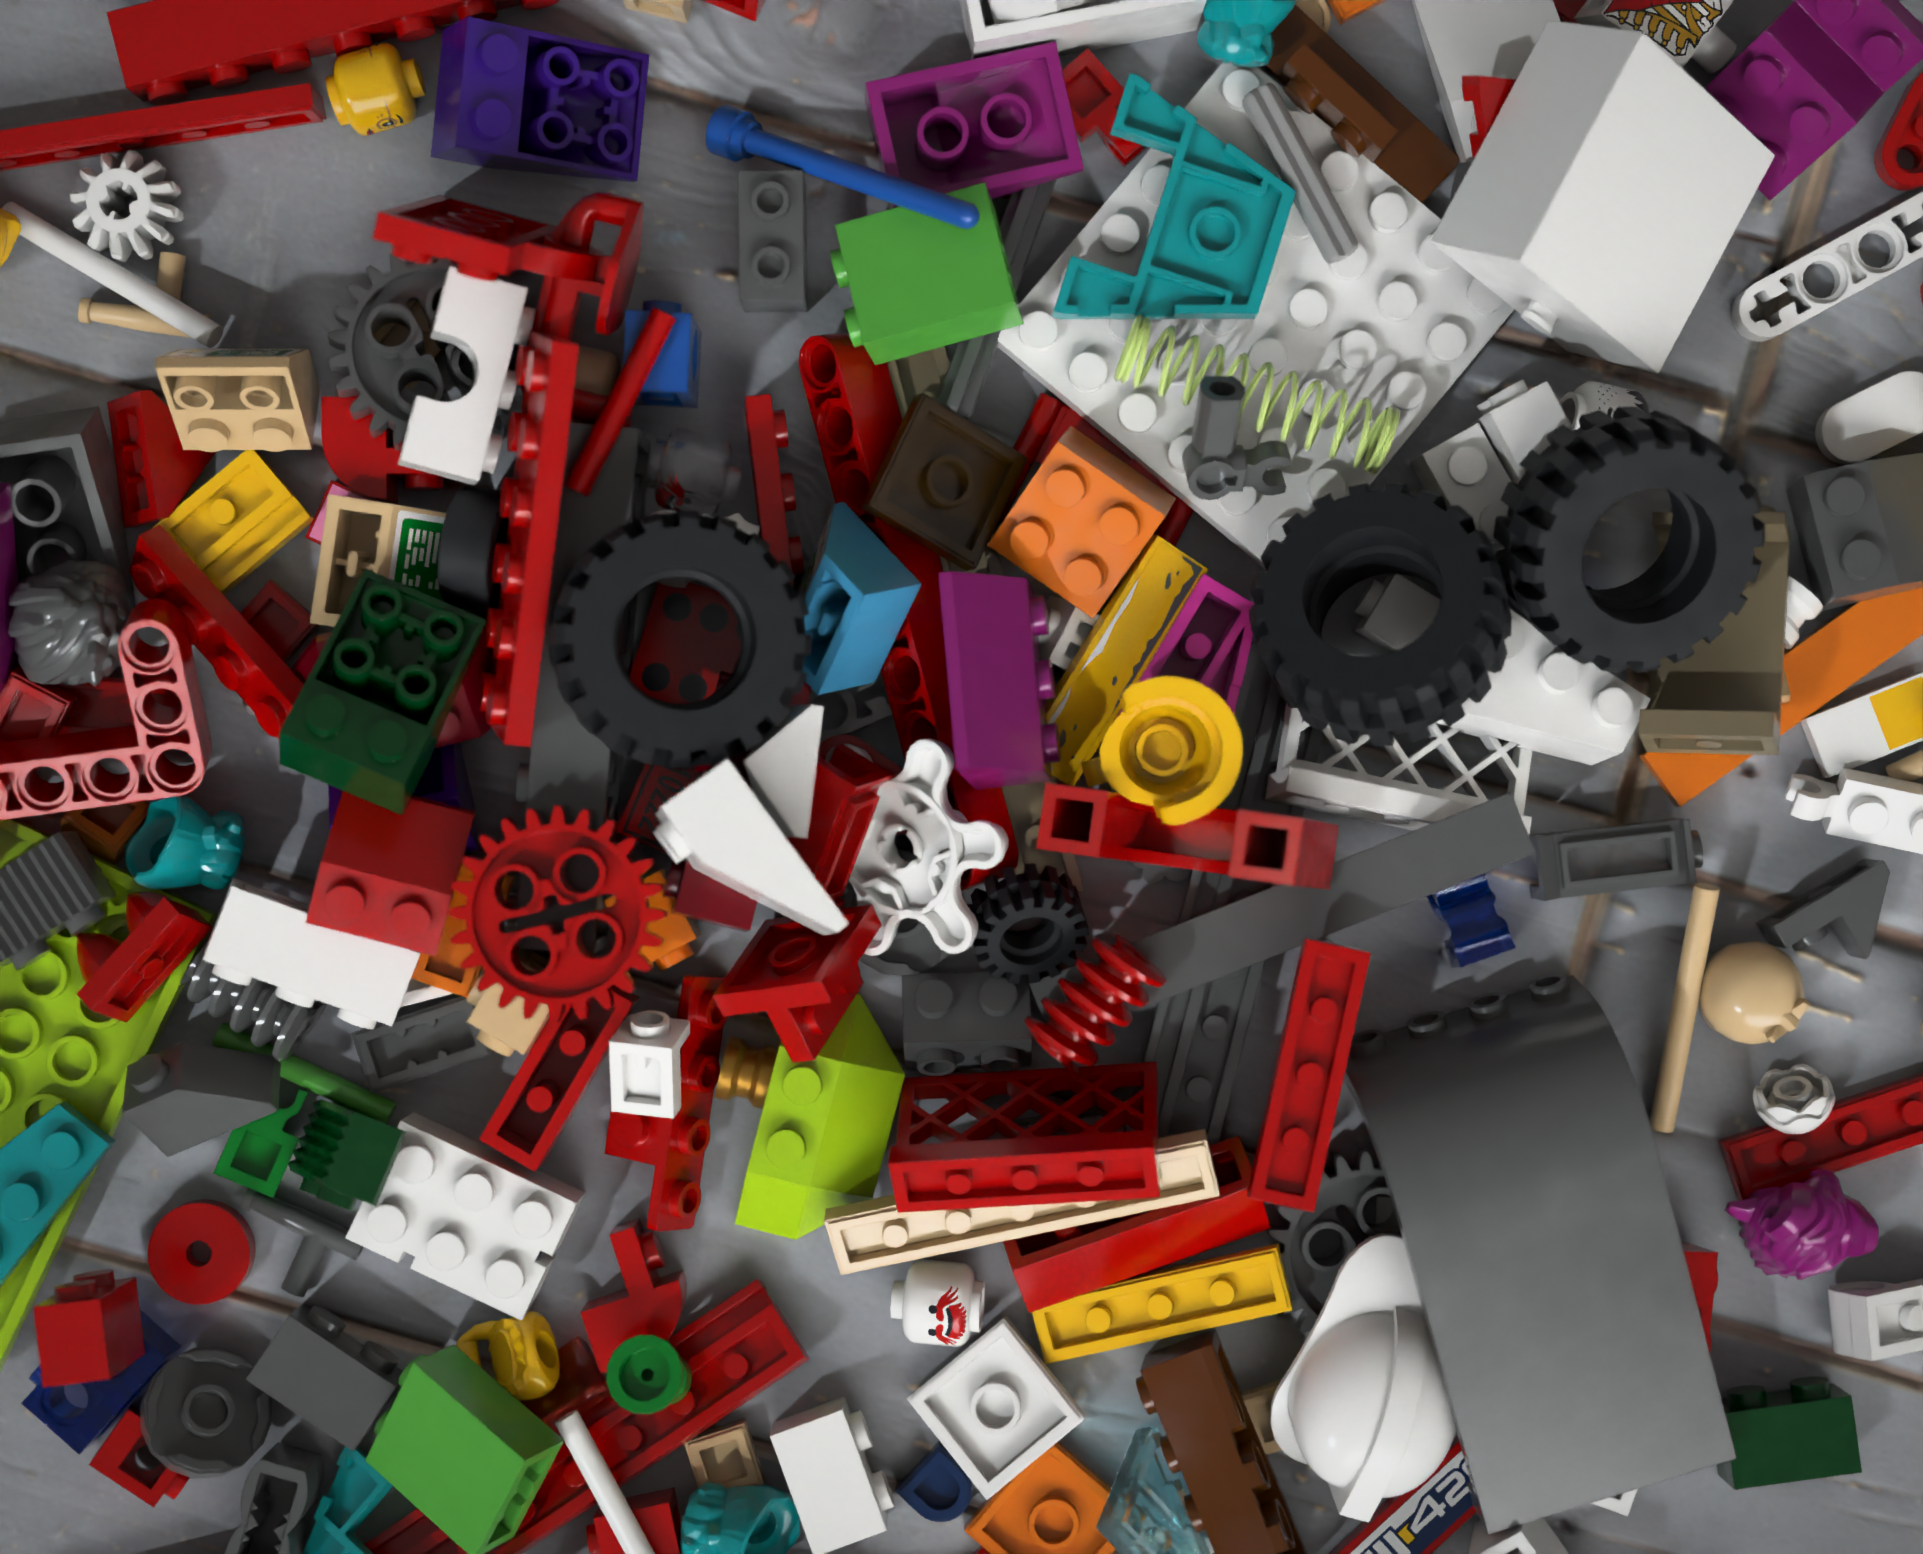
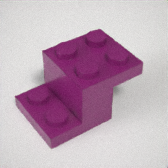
[1704,0,1923,201]

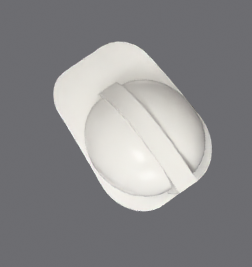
[1270,1233,1456,1523]

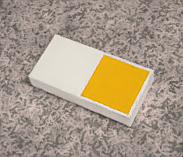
[1801,672,1923,778]

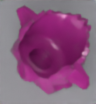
[1724,1169,1879,1280]

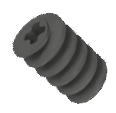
[181,942,326,1062]

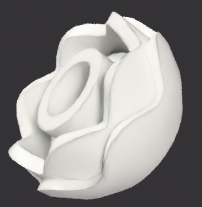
[1753,1064,1835,1134]

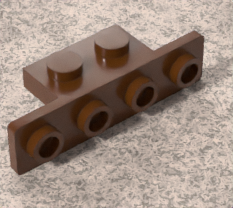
[1263,5,1460,203]

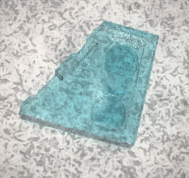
[1096,1426,1210,1554]

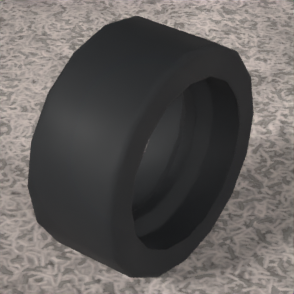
[437,486,509,612]

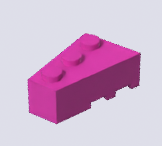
[1101,574,1254,743]

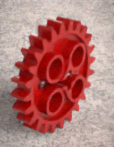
[447,805,668,1023]

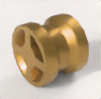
[715,1036,779,1109]

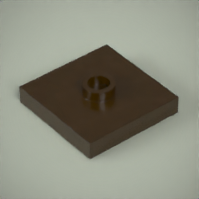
[860,393,1028,572]

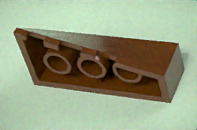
[1136,1328,1308,1554]

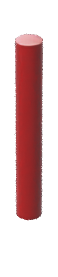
[564,307,677,497]

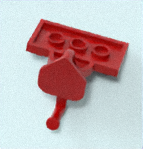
[372,192,644,428]

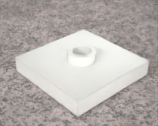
[907,1316,1087,1500]

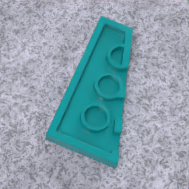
[0,1101,116,1287]

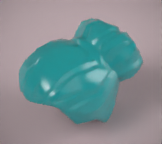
[1197,0,1297,68]
[125,795,246,890]
[680,1482,801,1554]

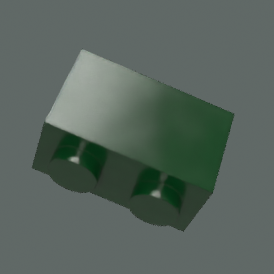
[1717,1376,1862,1490]

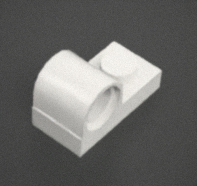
[1827,1278,1923,1361]

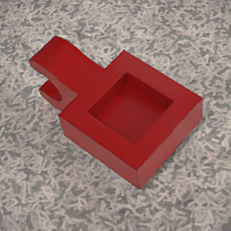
[1062,48,1144,167]

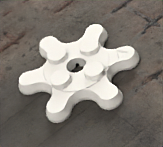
[826,738,1008,956]

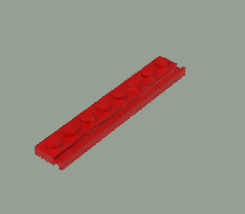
[364,1279,810,1554]

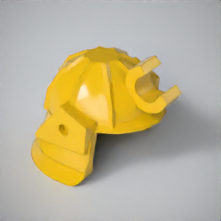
[1081,676,1243,825]

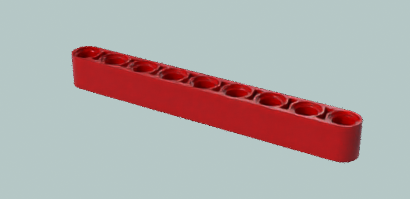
[799,332,1019,891]

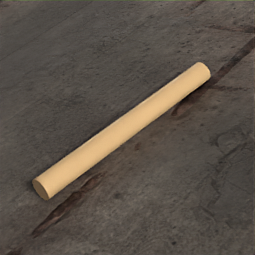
[1649,883,1720,1133]

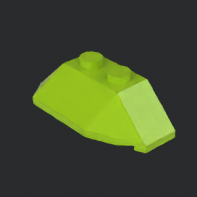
[735,993,905,1240]

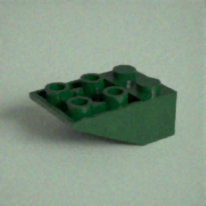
[279,569,487,815]

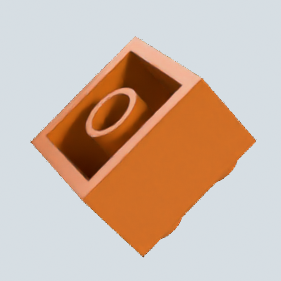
[987,426,1176,619]

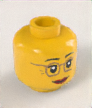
[325,43,427,136]

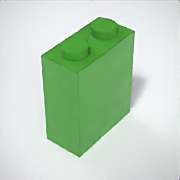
[830,182,1024,365]
[365,1345,564,1554]

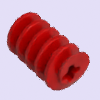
[1024,933,1166,1075]

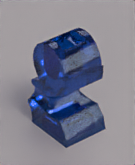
[1426,873,1516,968]

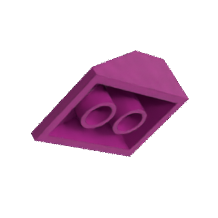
[865,41,1084,209]

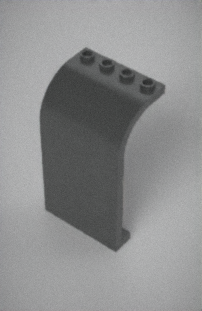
[1343,974,1736,1535]

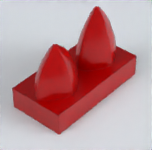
[76,891,213,1023]

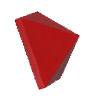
[107,390,216,528]

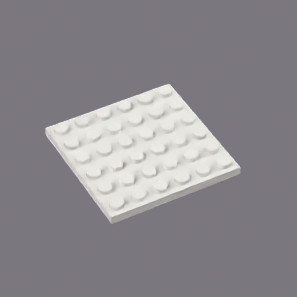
[997,63,1514,570]

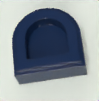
[895,1441,972,1522]

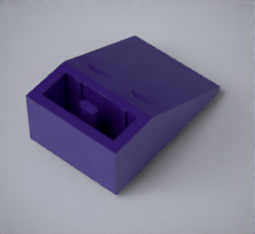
[431,16,649,182]

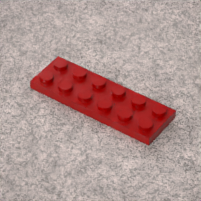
[477,331,579,747]

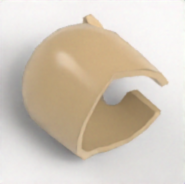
[1698,941,1811,1044]

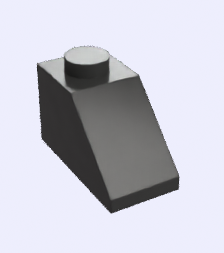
[122,1042,281,1157]

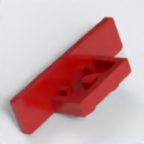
[604,975,728,1232]

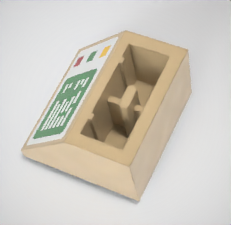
[155,349,320,452]
[310,494,447,627]

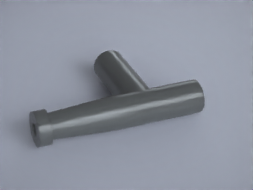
[240,1188,364,1297]

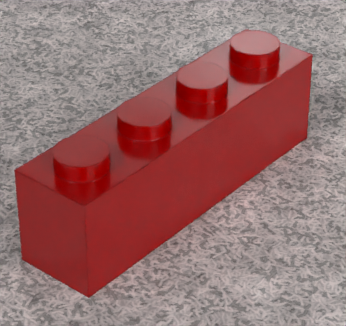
[1003,1136,1270,1313]

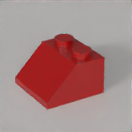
[305,791,476,956]

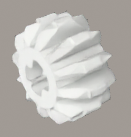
[69,150,184,262]

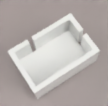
[345,1112,586,1321]

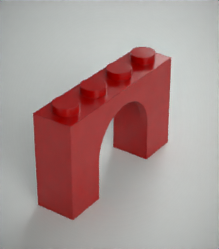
[1036,783,1339,889]

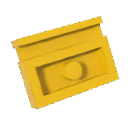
[153,450,314,595]

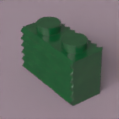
[288,1099,407,1211]

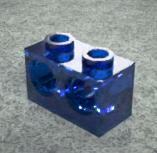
[21,1309,181,1455]

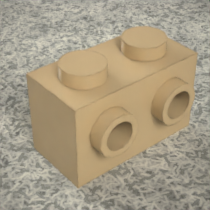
[467,948,550,1057]

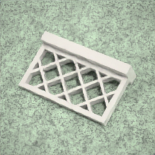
[1265,703,1532,835]

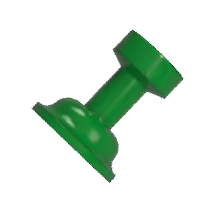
[606,1335,692,1414]

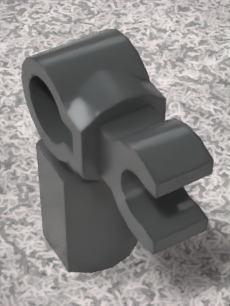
[1182,376,1291,500]

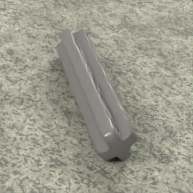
[1242,83,1358,264]

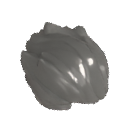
[8,560,131,686]

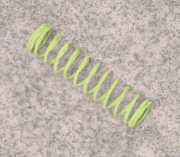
[1114,314,1400,475]

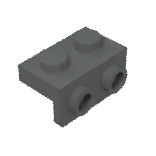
[902,971,1032,1076]

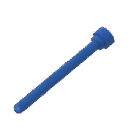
[706,104,980,229]

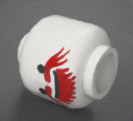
[890,1259,985,1347]

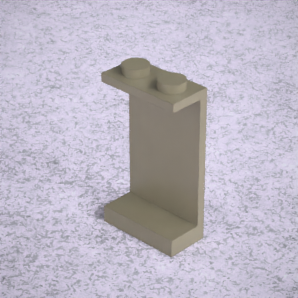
[1638,505,1791,755]

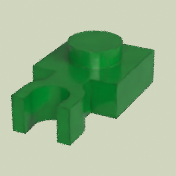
[213,1089,308,1198]

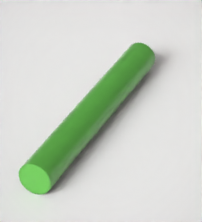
[212,1022,397,1124]

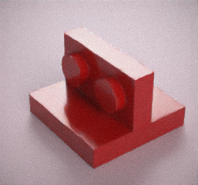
[712,904,882,1063]

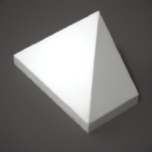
[744,704,824,838]

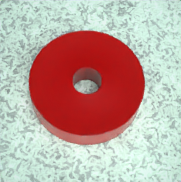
[148,1199,256,1305]

